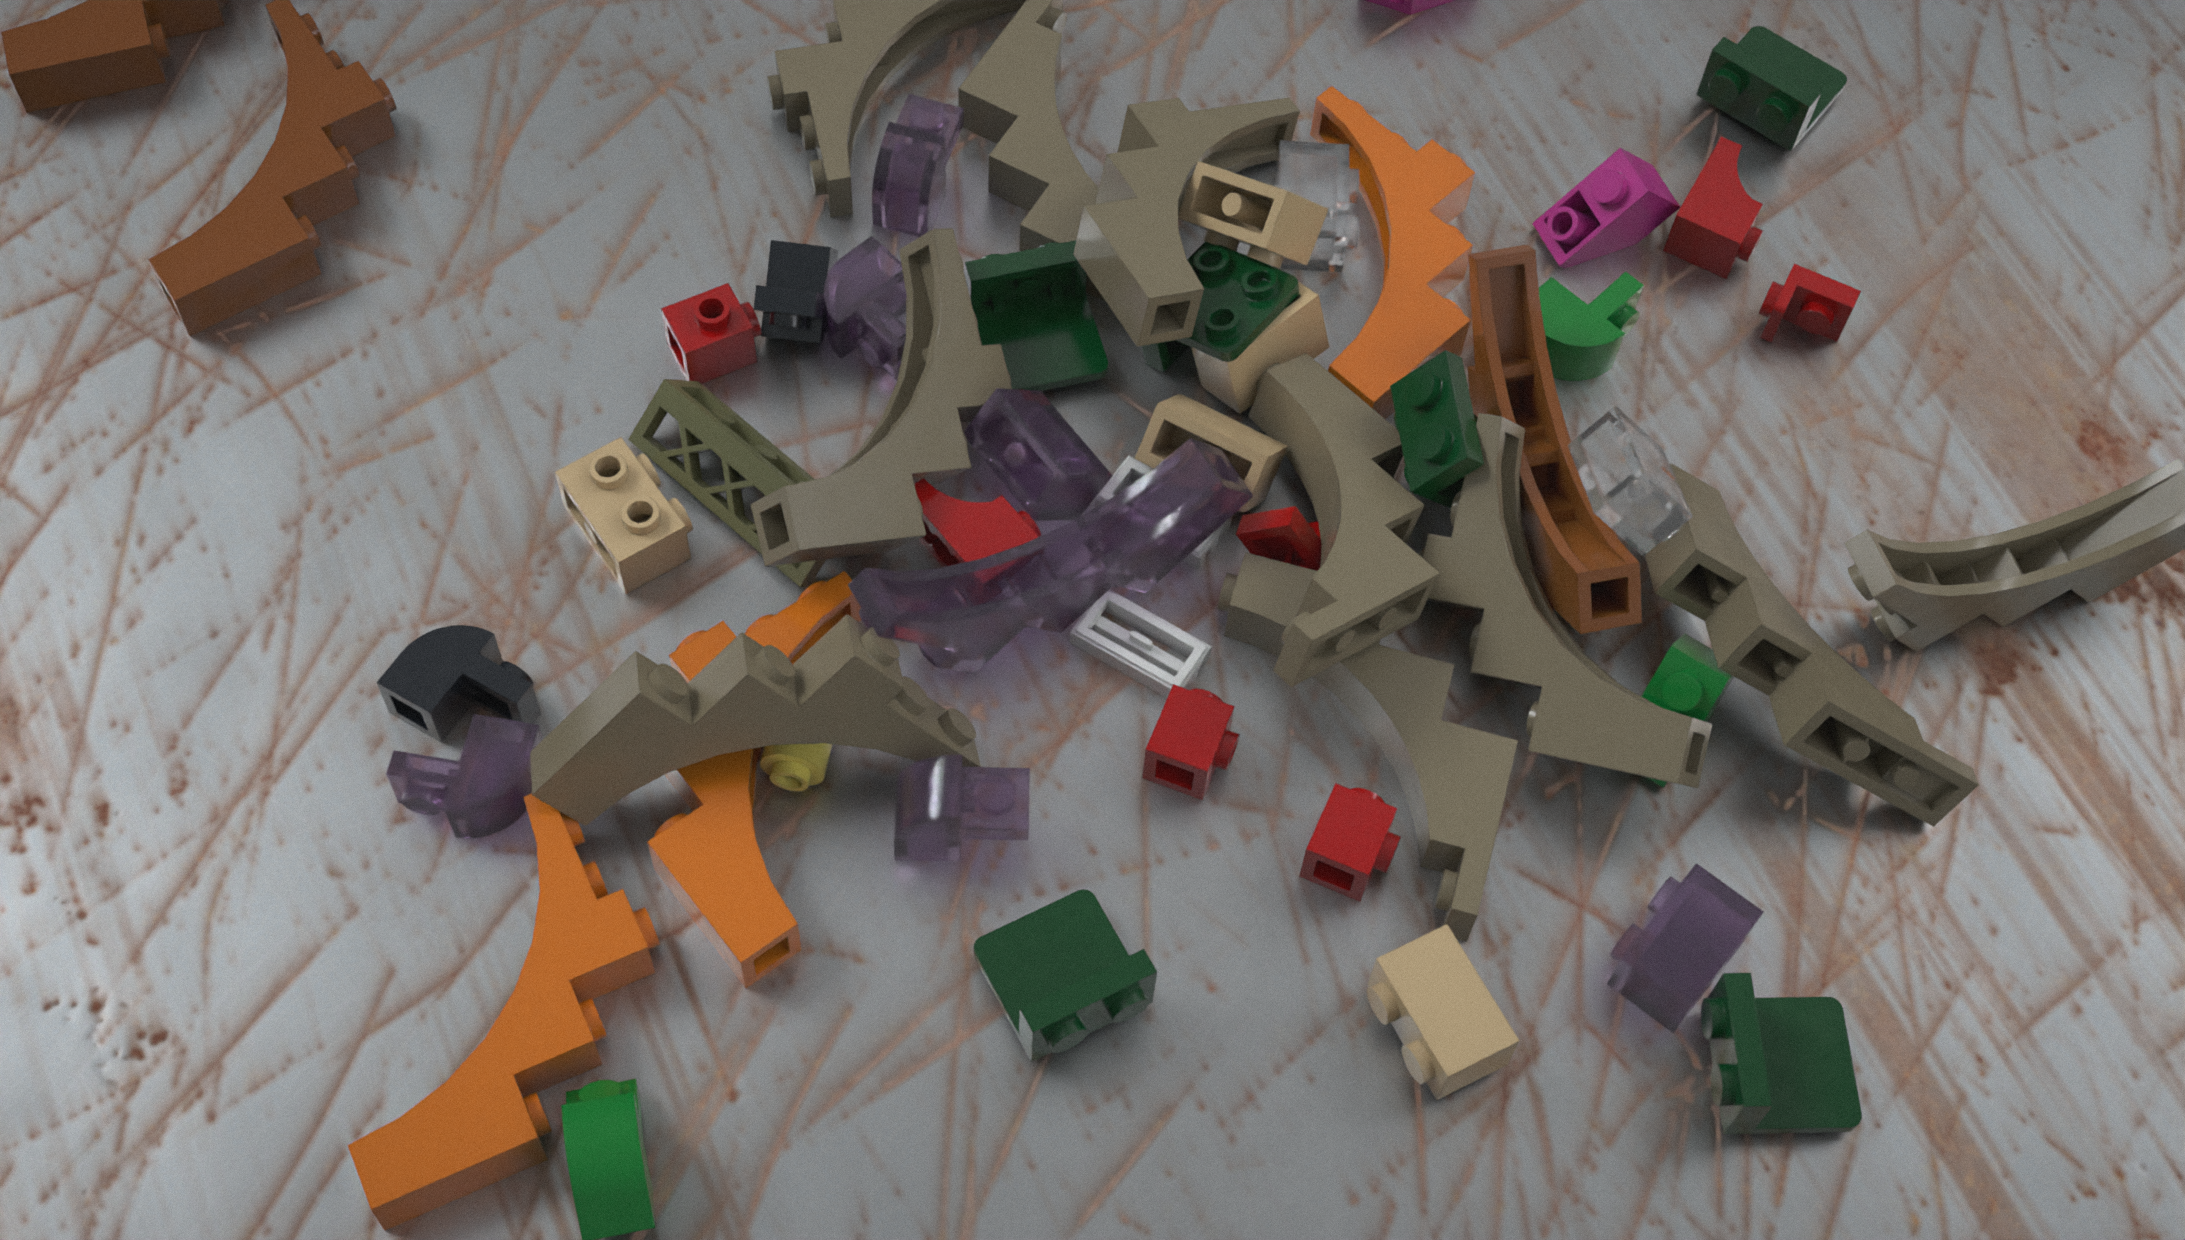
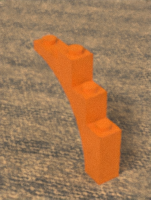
[1310,86,1475,419]
[647,571,862,988]
[348,793,660,1231]

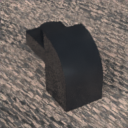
[754,240,838,343]
[376,625,541,743]

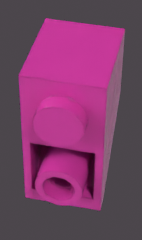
[1532,148,1680,269]

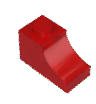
[1663,136,1763,279]
[914,478,1042,609]

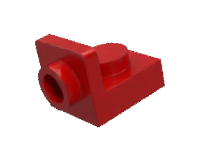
[1758,264,1861,342]
[1236,506,1322,571]

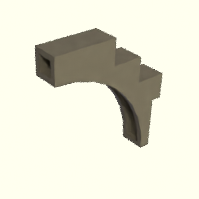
[767,0,1026,217]
[1073,97,1300,347]
[751,228,1015,567]
[1418,413,1712,788]
[1844,458,2185,652]
[530,614,981,826]

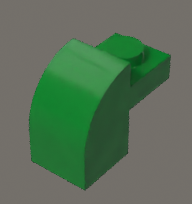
[1539,271,1644,381]
[561,1079,655,1240]

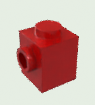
[661,283,761,384]
[1142,684,1240,800]
[1299,783,1401,902]

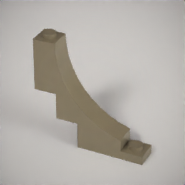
[958,0,1106,302]
[1248,353,1440,688]
[1632,463,1979,827]
[1217,552,1518,942]

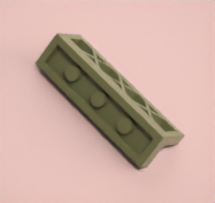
[628,379,827,587]

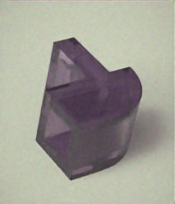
[872,94,964,237]
[824,236,906,381]
[386,714,543,838]
[894,755,1030,861]

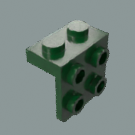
[1696,26,1847,151]
[965,240,1108,397]
[1141,241,1299,372]
[1390,350,1484,508]
[974,889,1157,1062]
[1701,973,1862,1134]

